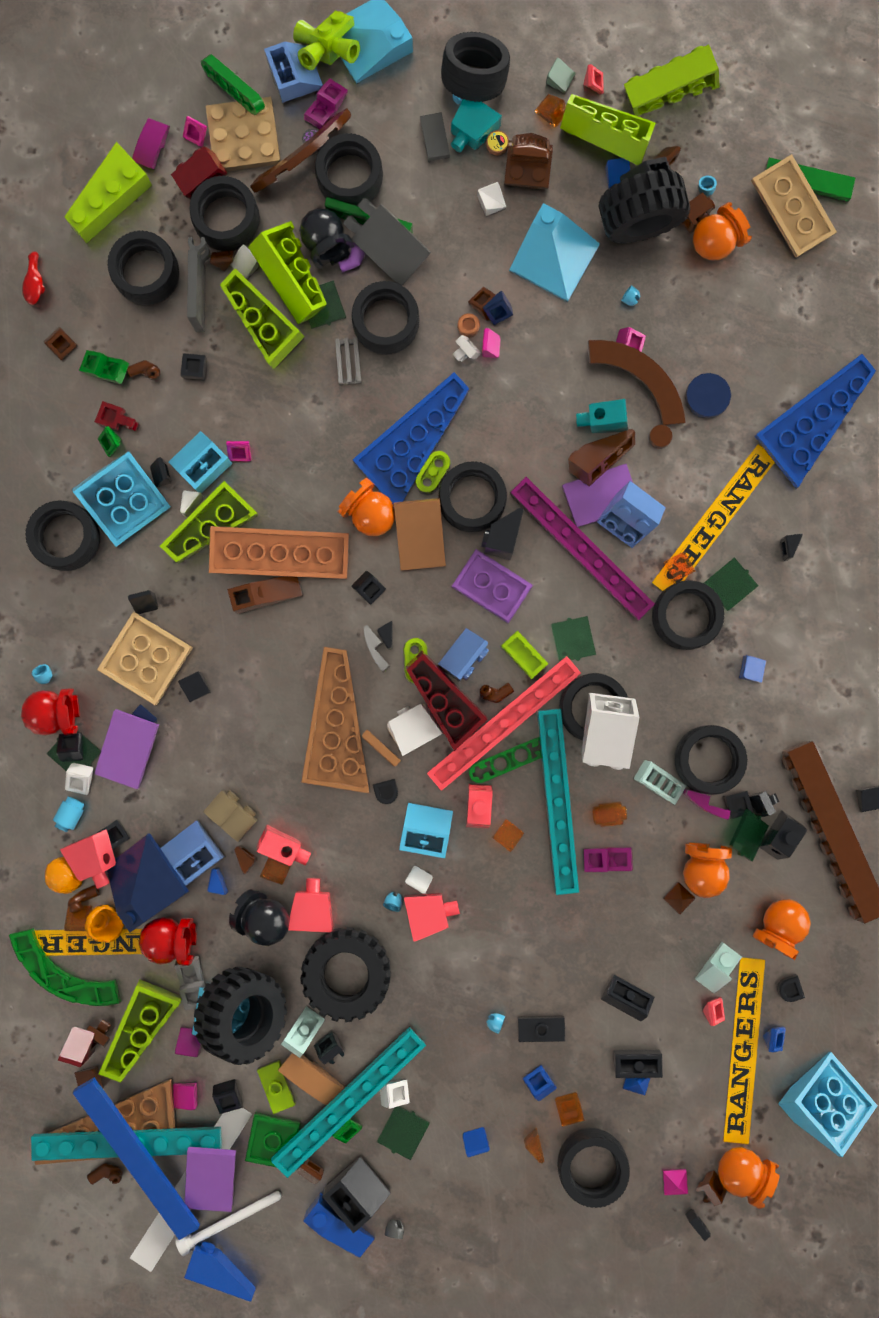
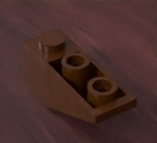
[227,576,303,614]

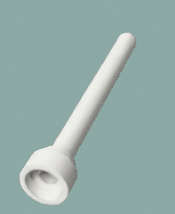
[176,1191,282,1256]

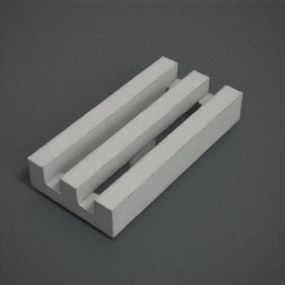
[335,337,361,385]

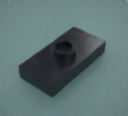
[518,1016,565,1042]

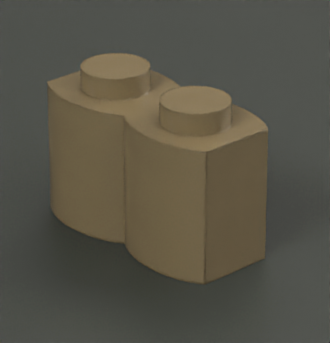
[203,790,258,842]

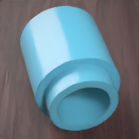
[53,796,85,832]

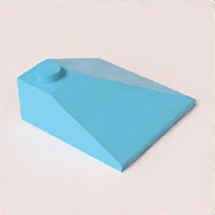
[341,0,413,84]
[509,203,600,302]
[72,451,171,547]
[778,1052,878,1157]

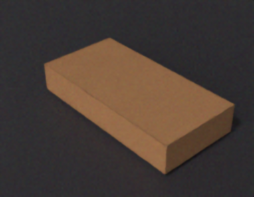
[362,730,402,767]

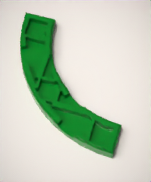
[9,928,121,1006]

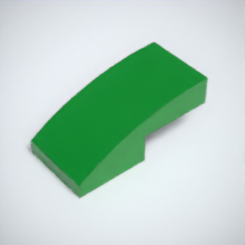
[79,350,129,384]

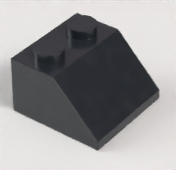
[481,508,524,560]

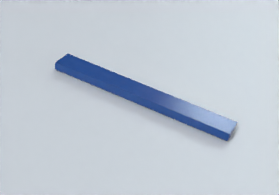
[73,1077,200,1240]

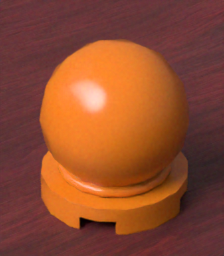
[693,202,752,260]
[337,478,395,536]
[683,842,732,898]
[752,899,811,960]
[718,1147,779,1209]

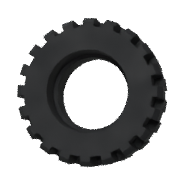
[598,169,690,244]
[300,927,391,1022]
[194,967,287,1065]

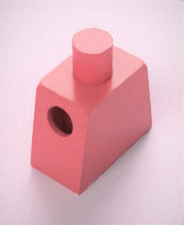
[466,784,493,829]
[256,825,311,866]
[60,830,116,889]
[288,878,334,933]
[404,893,460,942]

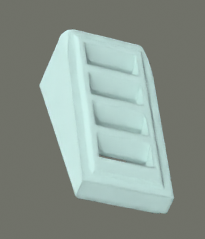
[634,760,687,805]

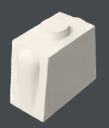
[387,703,443,756]

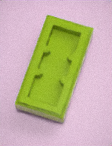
[501,630,548,679]
[257,1060,296,1114]

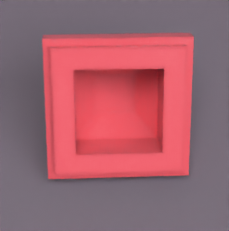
[583,64,604,95]
[703,997,725,1026]

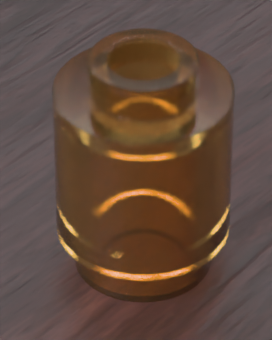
[593,802,627,827]

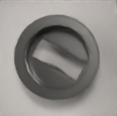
[385,1219,404,1239]

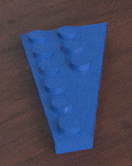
[754,354,876,489]
[353,372,469,504]

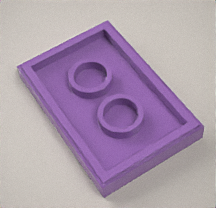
[562,464,633,528]
[451,549,533,623]
[94,709,159,789]
[185,1147,236,1212]

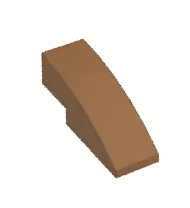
[278,1052,345,1105]

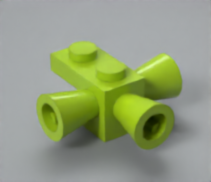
[293,10,360,70]

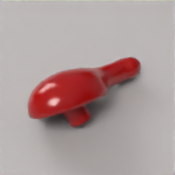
[22,251,45,305]

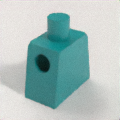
[451,99,502,152]
[576,399,628,434]

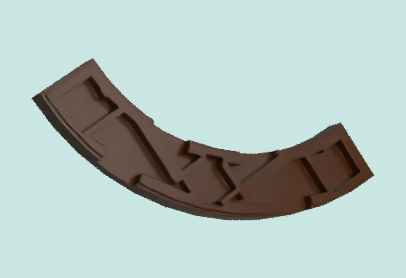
[250,108,351,193]
[588,340,686,425]

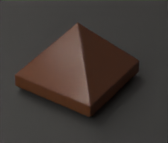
[210,250,234,272]
[663,882,695,915]

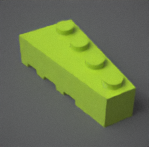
[624,44,720,116]
[560,94,656,165]
[64,142,152,244]
[248,221,327,324]
[220,268,305,369]
[160,481,258,564]
[99,979,182,1083]

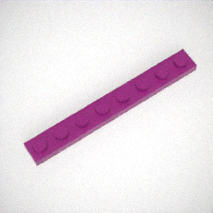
[510,477,655,621]

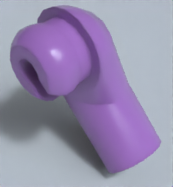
[338,243,365,272]

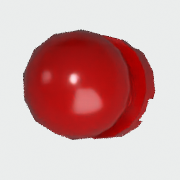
[21,688,80,736]
[139,917,197,966]

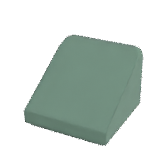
[546,58,576,93]

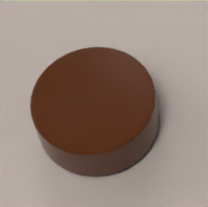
[649,425,672,449]

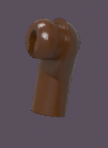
[127,360,160,379]
[480,683,514,703]
[68,885,101,913]
[87,1163,123,1185]

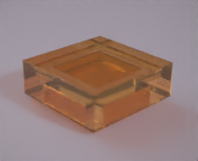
[664,551,695,582]

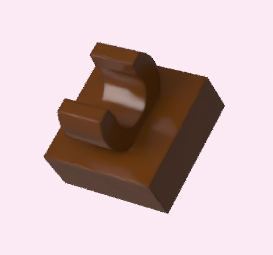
[87,1019,111,1048]
[696,1170,727,1207]

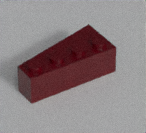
[406,650,488,751]

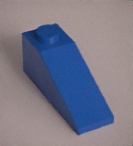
[303,1193,375,1258]
[184,1242,256,1302]

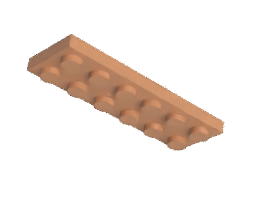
[209,526,349,579]

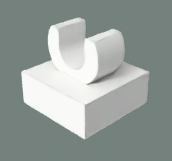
[453,335,482,362]

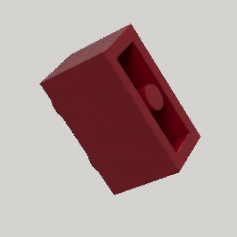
[171,146,228,200]

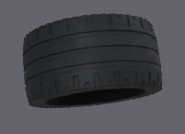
[441,32,510,102]
[315,133,383,207]
[189,176,259,251]
[107,230,179,305]
[351,281,419,355]
[439,461,507,532]
[25,500,100,571]
[652,580,725,650]
[559,673,628,741]
[674,725,748,795]
[557,1128,630,1208]

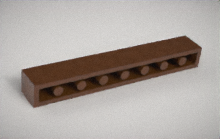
[782,741,879,924]

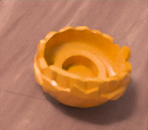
[45,857,83,894]
[85,905,124,943]

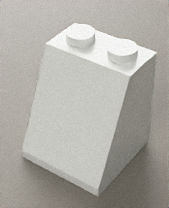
[582,693,640,770]

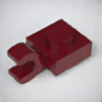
[94,401,139,431]

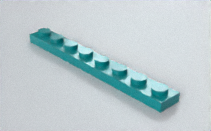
[537,708,579,895]
[271,1027,426,1178]
[31,1127,222,1161]

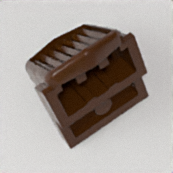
[504,133,553,189]

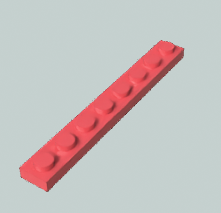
[427,656,581,791]

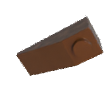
[568,429,635,486]

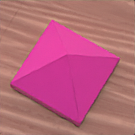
[183,116,207,147]
[226,441,251,461]
[663,1169,688,1195]

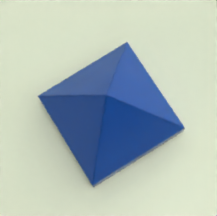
[763,1027,786,1053]
[623,1078,650,1096]

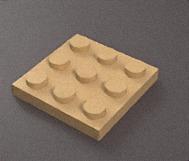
[206,96,281,172]
[97,612,193,706]

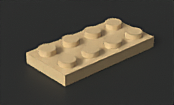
[751,154,837,258]

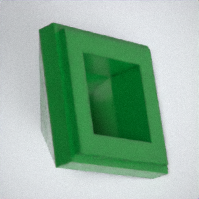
[98,426,121,457]
[332,1119,362,1143]

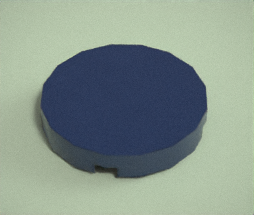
[686,373,731,418]

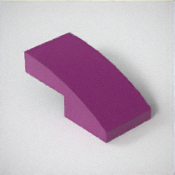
[304,78,348,129]
[132,118,170,170]
[683,789,731,820]
[584,847,633,872]

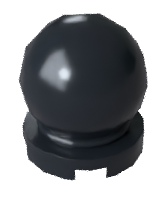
[299,208,354,269]
[229,889,290,946]

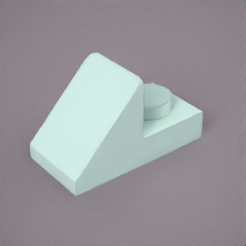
[695,942,742,993]
[281,1006,325,1058]

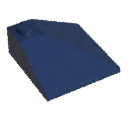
[107,833,189,933]

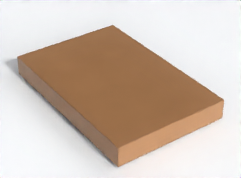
[394,498,446,570]

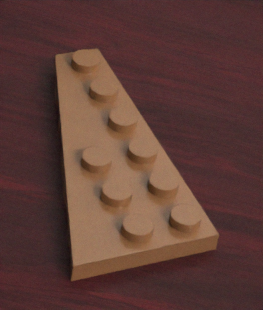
[301,647,370,793]
[35,1079,175,1165]

